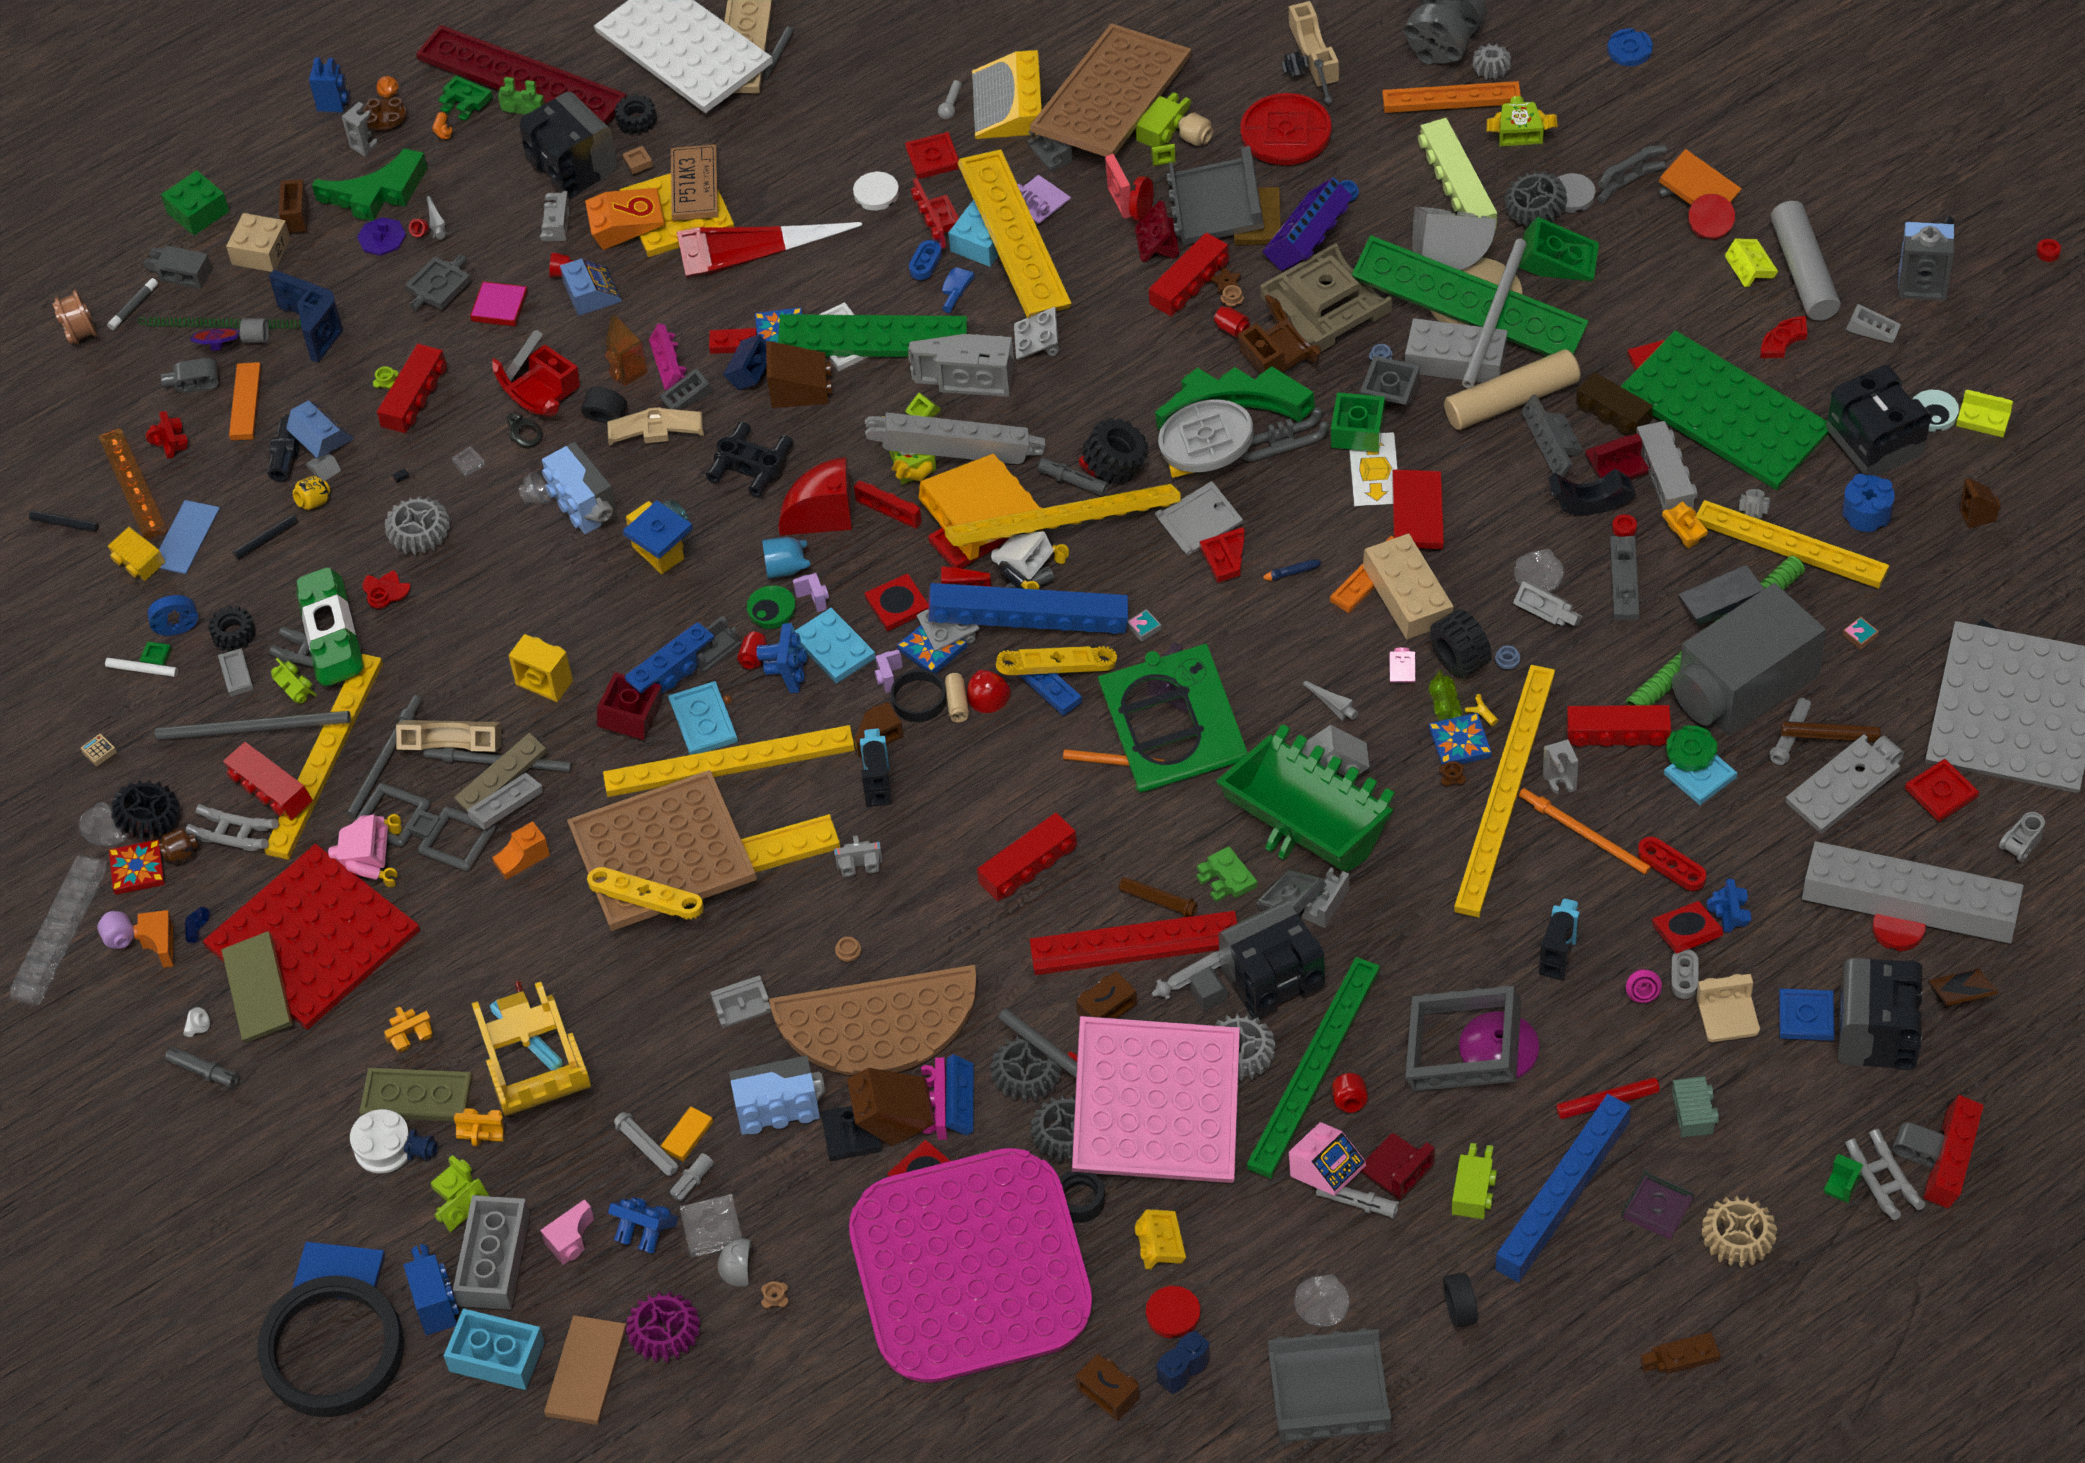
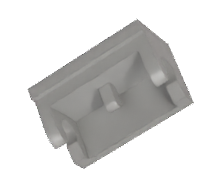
[342,102,378,157]
[541,191,570,241]
[1542,740,1578,794]
[1302,868,1349,928]
[710,975,771,1028]

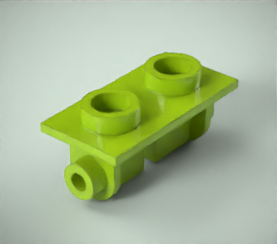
[271,658,317,704]
[434,1179,489,1232]

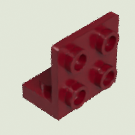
[1360,1133,1435,1200]

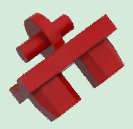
[145,411,188,458]

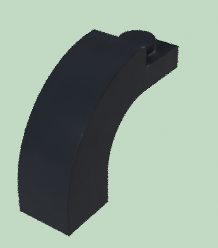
[1548,468,1636,516]

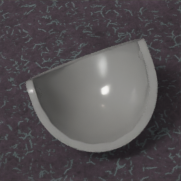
[718,1239,753,1286]

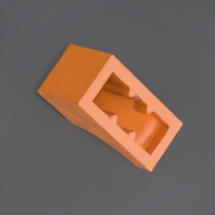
[492,821,550,880]
[134,910,174,968]

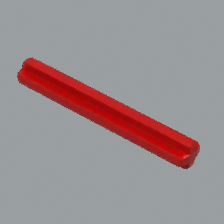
[1556,1077,1660,1119]

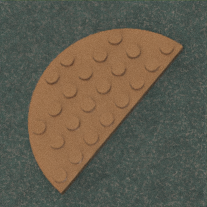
[769,965,977,1076]

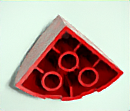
[779,457,852,536]

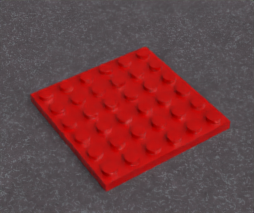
[203,844,420,1030]

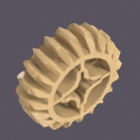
[1702,1195,1777,1268]

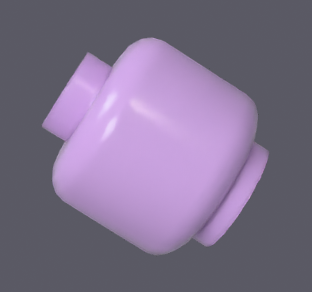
[97,911,134,949]

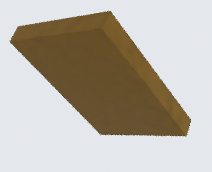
[1234,187,1280,245]

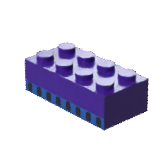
[1262,177,1353,271]

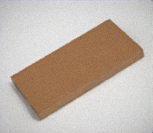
[544,1315,627,1425]

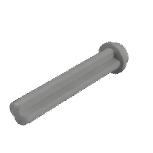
[1770,698,1811,765]
[614,1112,679,1176]

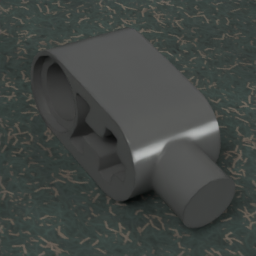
[160,358,219,393]
[1892,1123,1944,1168]

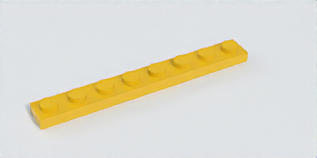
[1696,500,1889,589]

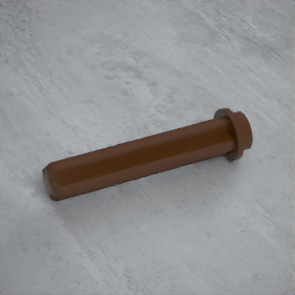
[1119,877,1198,917]

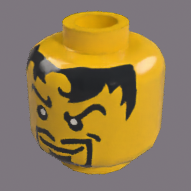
[292,476,330,510]

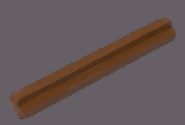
[1780,721,1881,741]

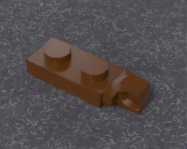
[1640,1332,1720,1374]

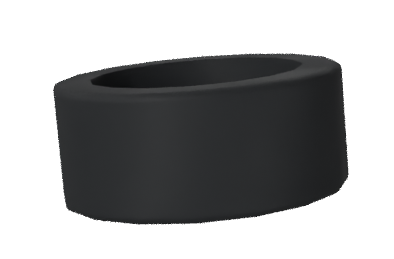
[1059,1170,1105,1223]
[1443,1272,1478,1328]

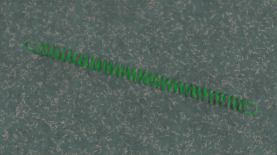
[138,316,301,329]

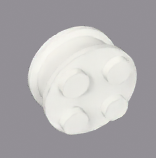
[350,1109,409,1173]

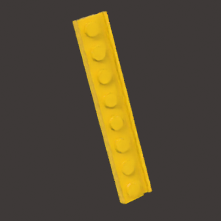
[741,814,840,872]

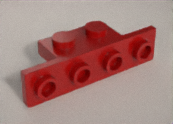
[911,178,959,249]

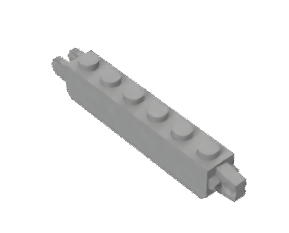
[865,412,1045,464]

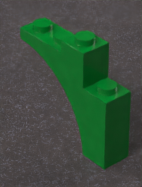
[312,148,428,221]

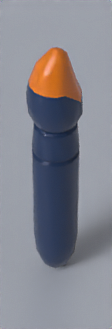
[1263,559,1321,581]

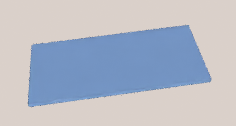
[159,500,220,574]

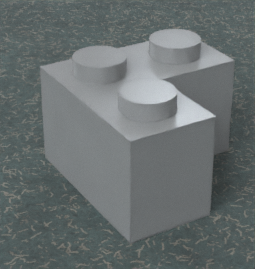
[1302,725,1370,776]

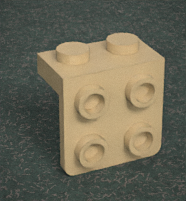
[1696,974,1760,1042]

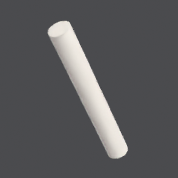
[105,658,178,677]

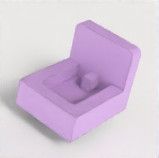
[793,573,829,612]
[874,650,902,693]

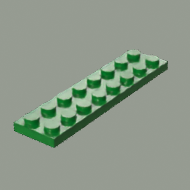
[778,314,967,357]

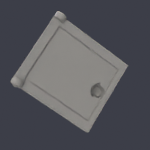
[1155,481,1244,556]

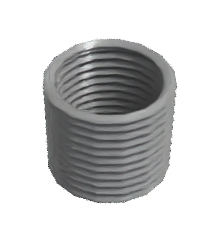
[240,318,269,344]

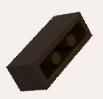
[1576,372,1653,436]

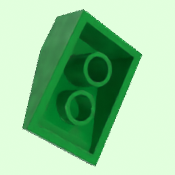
[1519,217,1599,281]

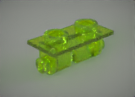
[1429,670,1462,721]

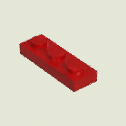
[854,480,922,529]

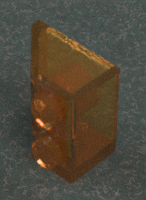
[605,315,647,387]

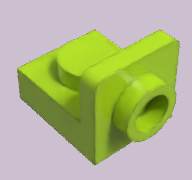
[431,1155,473,1201]

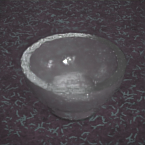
[519,471,550,504]

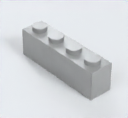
[1636,421,1697,510]

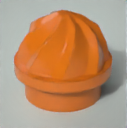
[376,76,399,98]

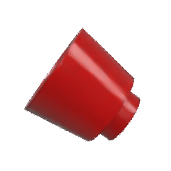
[549,252,574,278]

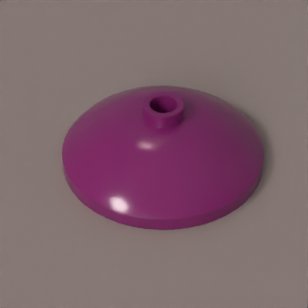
[1459,1011,1539,1079]

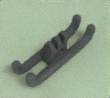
[1240,407,1329,462]

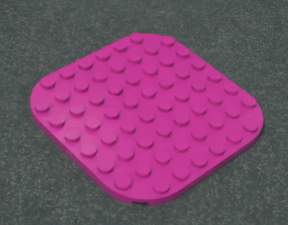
[849,1148,1092,1383]

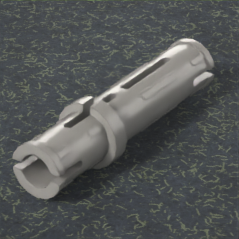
[1316,1186,1399,1219]

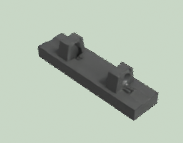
[1610,536,1639,620]

